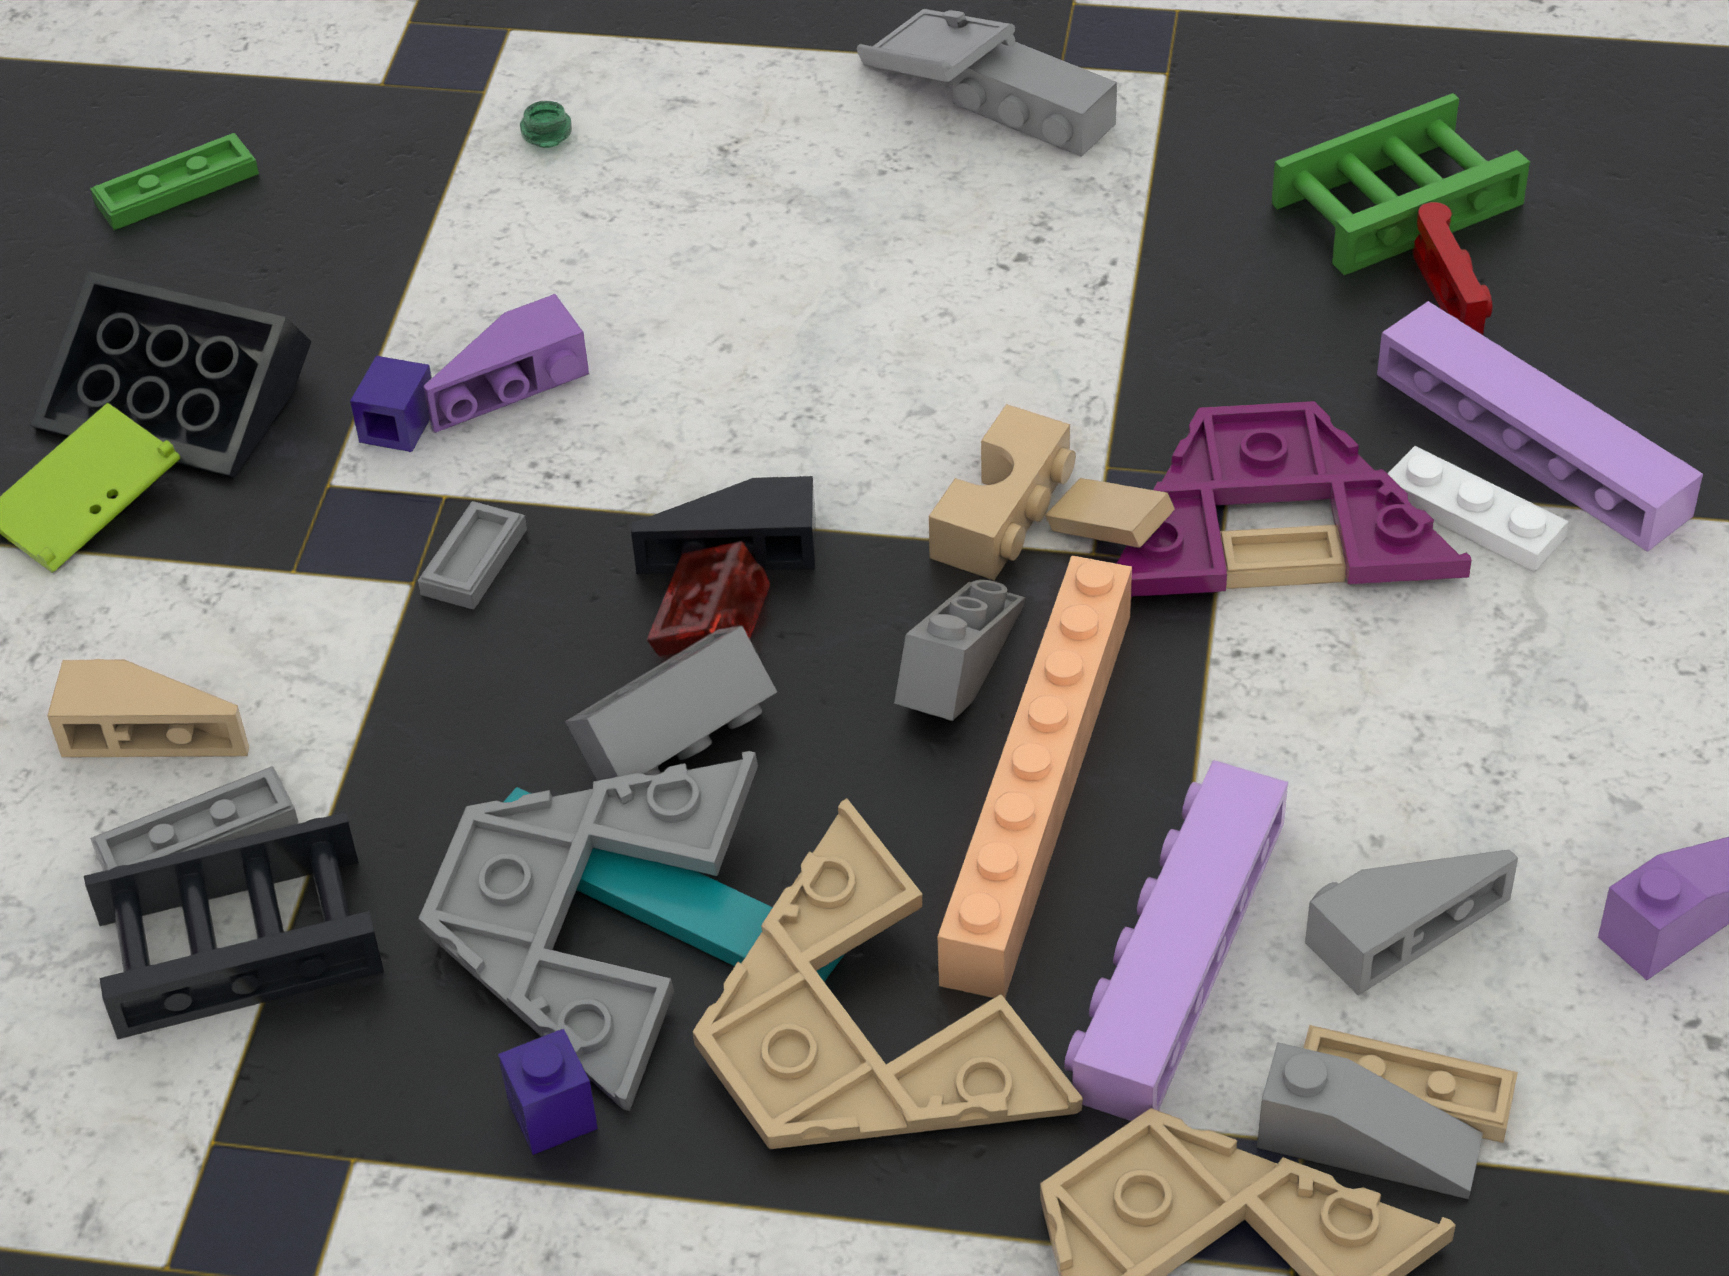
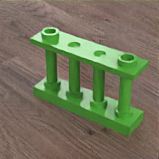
[1272,93,1530,276]

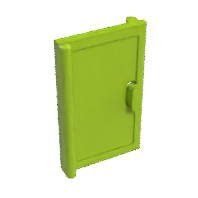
[0,402,181,573]

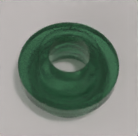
[520,101,572,148]

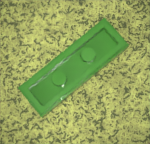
[90,133,259,230]

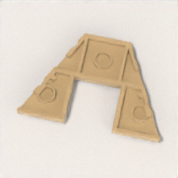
[693,798,1083,1149]
[1040,1108,1456,1276]

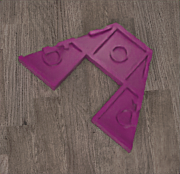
[1116,401,1472,597]

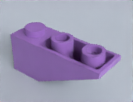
[424,294,589,433]

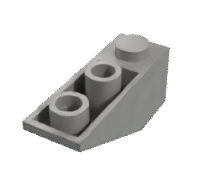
[894,580,1026,721]

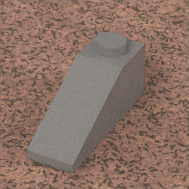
[1305,849,1518,995]
[1257,1042,1483,1199]

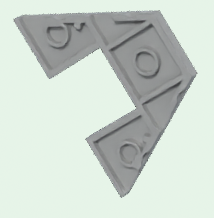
[419,751,758,1111]

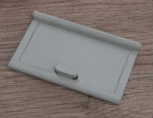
[857,9,1015,82]

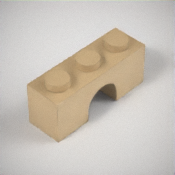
[928,404,1076,580]

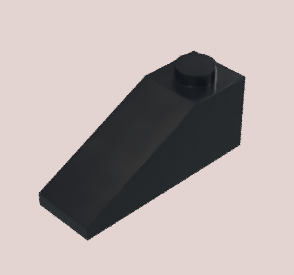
[631,476,816,574]

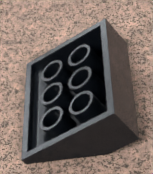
[30,271,312,479]

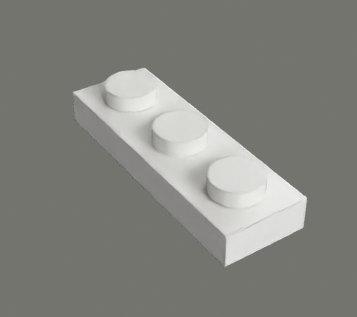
[1387,446,1569,572]

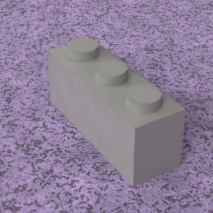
[952,42,1117,157]
[565,626,777,781]

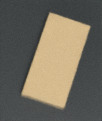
[1045,478,1175,548]
[1220,524,1346,589]

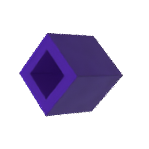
[350,356,432,452]
[498,1028,598,1155]

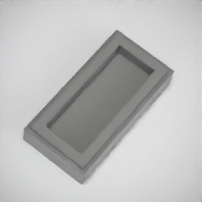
[418,501,527,610]

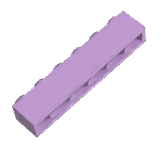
[1377,301,1703,552]
[1064,760,1288,1121]

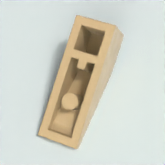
[47,659,249,757]

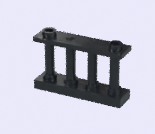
[84,812,384,1040]

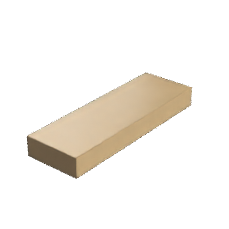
[1304,1025,1518,1143]

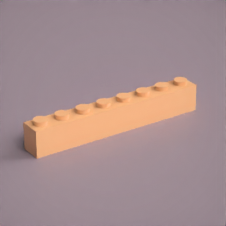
[937,556,1132,998]

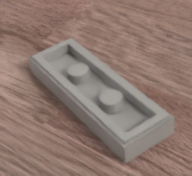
[90,766,299,871]

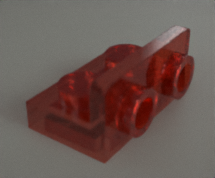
[647,541,770,657]

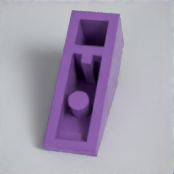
[1598,837,1729,980]

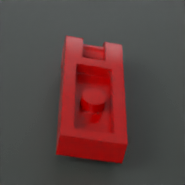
[1413,202,1492,335]

